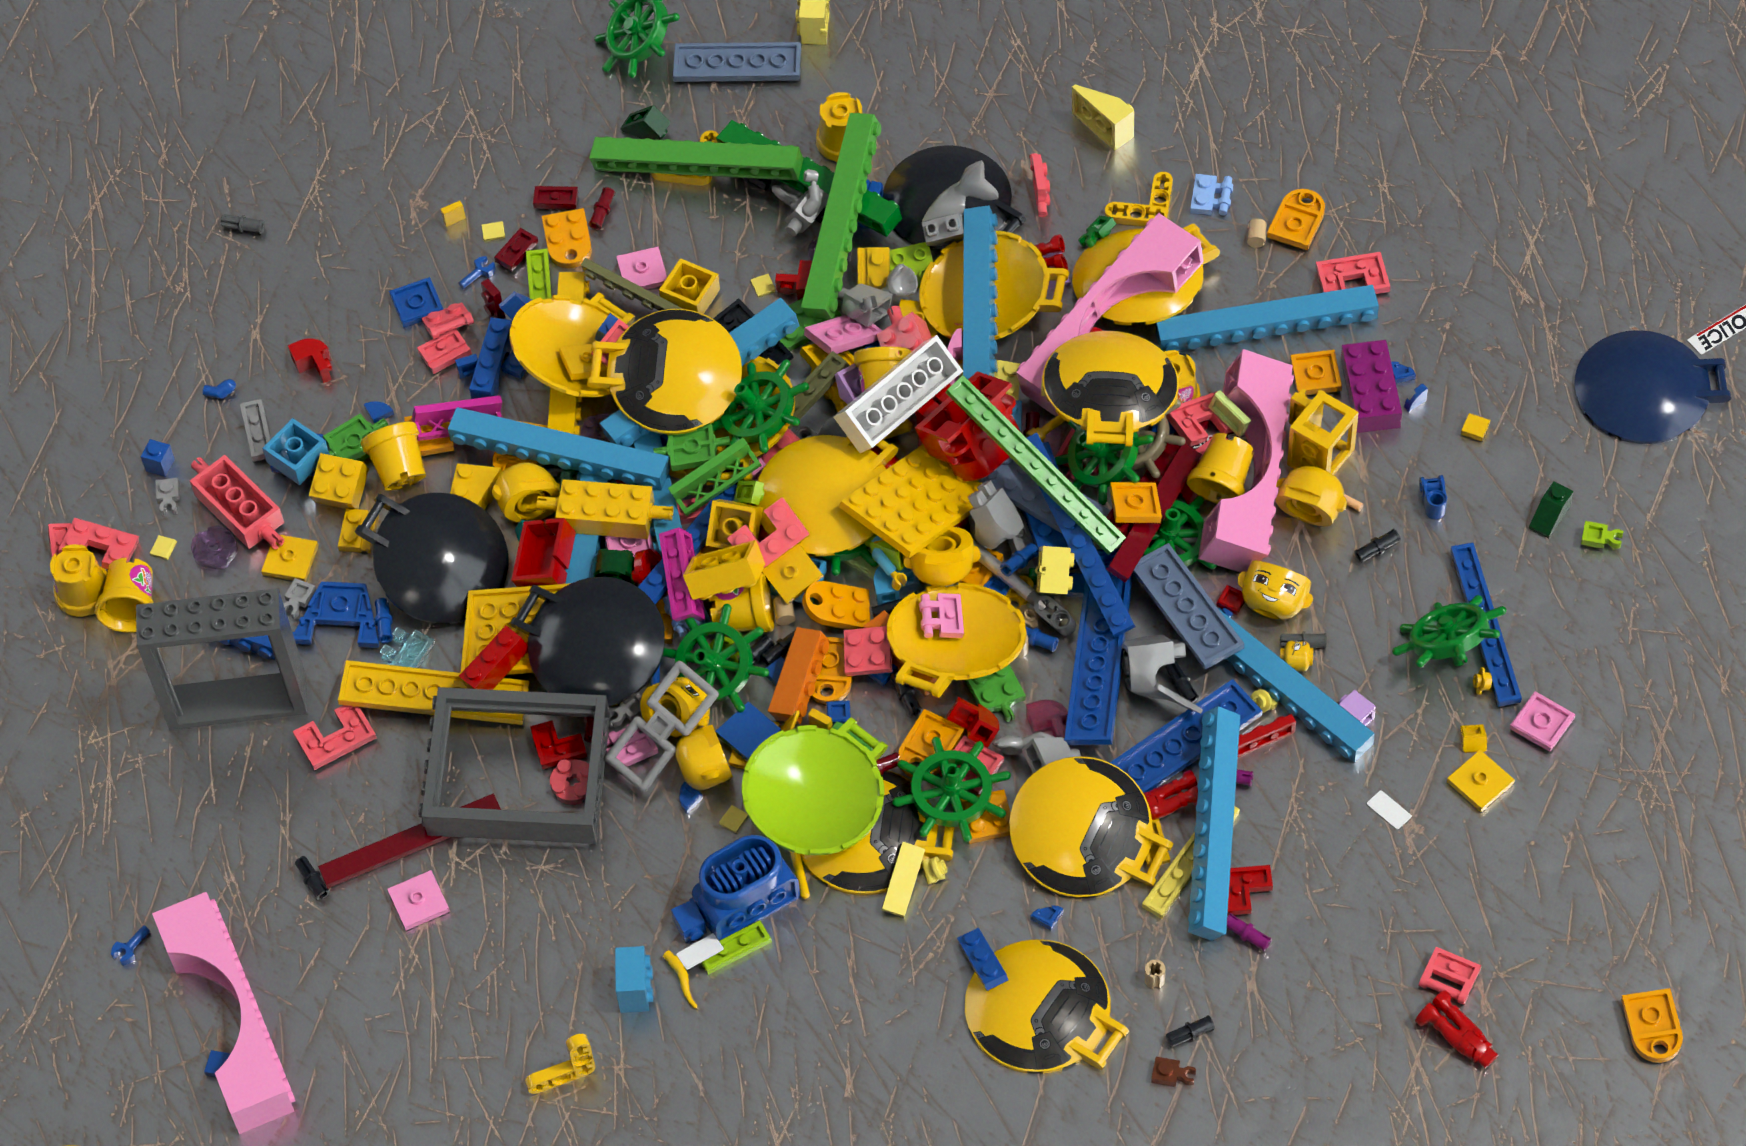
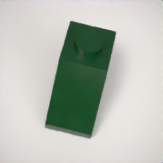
[620,105,671,140]
[1529,481,1574,538]

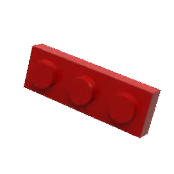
[1238,714,1296,757]

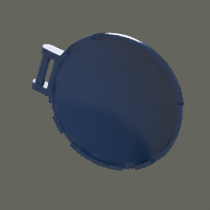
[1574,330,1731,444]

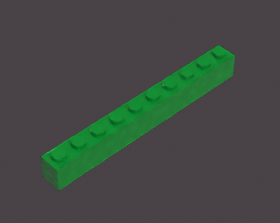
[716,120,902,237]

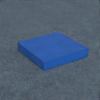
[389,277,443,328]
[715,702,781,762]

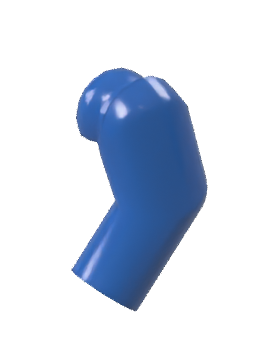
[203,379,236,399]

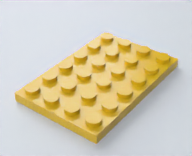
[839,444,982,558]
[460,583,571,674]

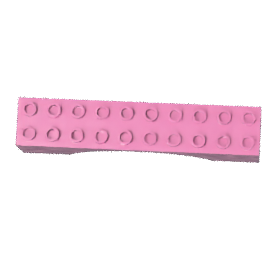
[1016,213,1204,416]
[1198,349,1294,573]
[152,892,296,1134]

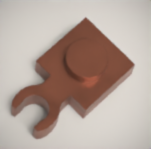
[1151,1056,1196,1087]

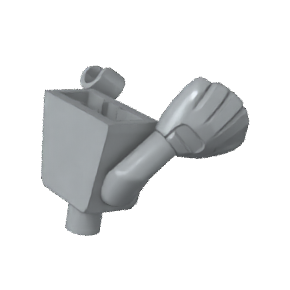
[772,169,829,236]
[837,264,918,327]
[992,732,1081,773]

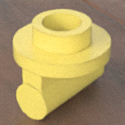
[1250,688,1278,713]
[921,857,947,885]

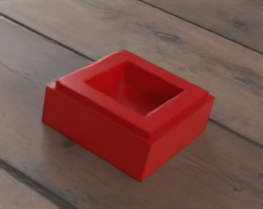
[1216,585,1245,615]

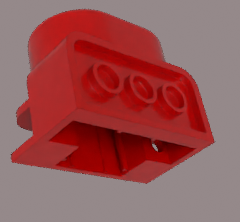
[915,371,1021,481]

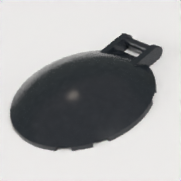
[883,145,1026,251]
[355,493,509,624]
[509,577,665,706]

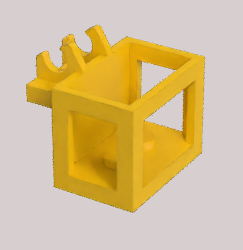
[1287,389,1359,475]

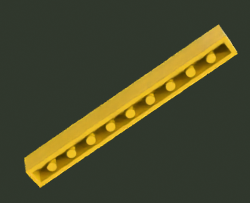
[548,272,591,465]

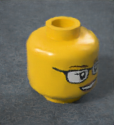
[1280,641,1314,672]

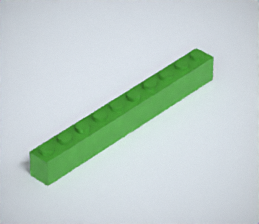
[801,113,881,319]
[589,136,803,180]

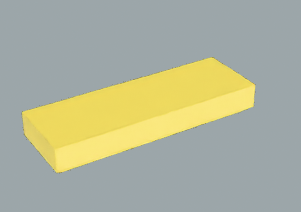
[881,842,925,918]

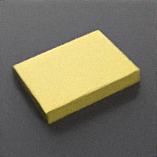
[482,221,505,241]
[751,274,776,298]
[150,535,177,560]
[719,805,748,833]

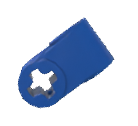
[1419,475,1447,519]

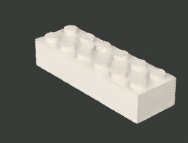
[833,335,963,453]

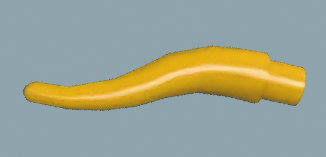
[663,950,697,1008]

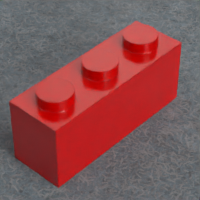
[459,625,528,690]

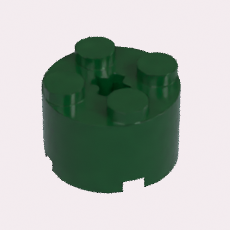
[591,549,636,586]

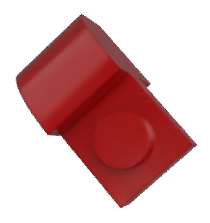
[775,260,812,301]
[288,338,333,383]
[947,697,1000,748]

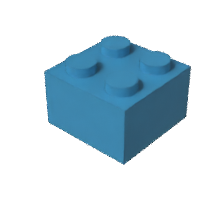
[262,418,330,485]
[615,946,654,1013]

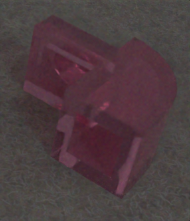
[1026,699,1068,738]

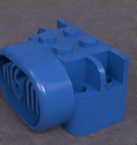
[689,835,801,941]

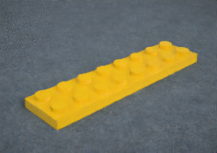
[338,660,530,725]

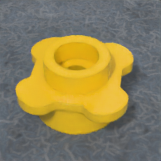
[1473,667,1492,695]

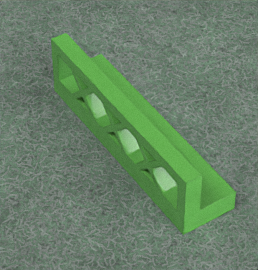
[668,438,762,516]

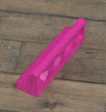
[411,395,502,441]
[659,527,705,622]

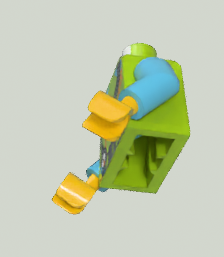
[865,534,907,591]

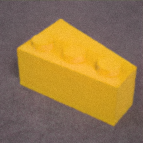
[450,463,502,510]

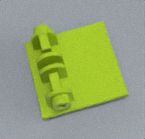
[890,242,933,288]

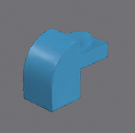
[874,566,919,605]

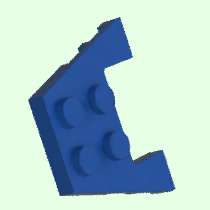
[292,581,379,648]

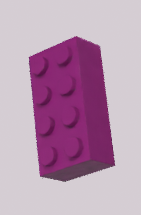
[1341,340,1402,433]

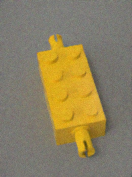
[536,479,674,539]

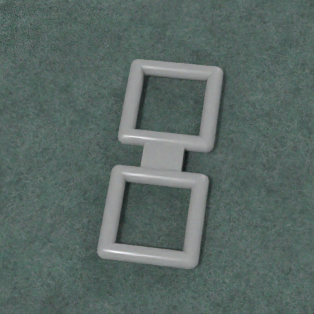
[605,661,719,792]

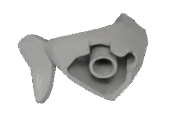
[922,160,998,247]
[968,480,1024,549]
[1121,635,1203,714]

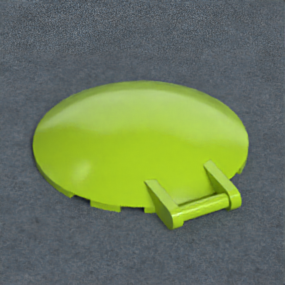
[742,717,888,855]

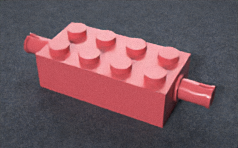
[876,306,937,414]
[190,455,284,549]

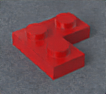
[530,720,587,770]
[1227,865,1273,916]

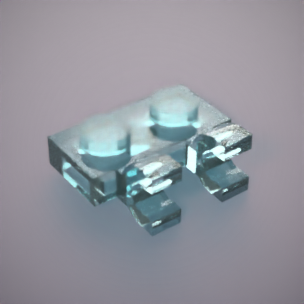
[380,627,435,668]

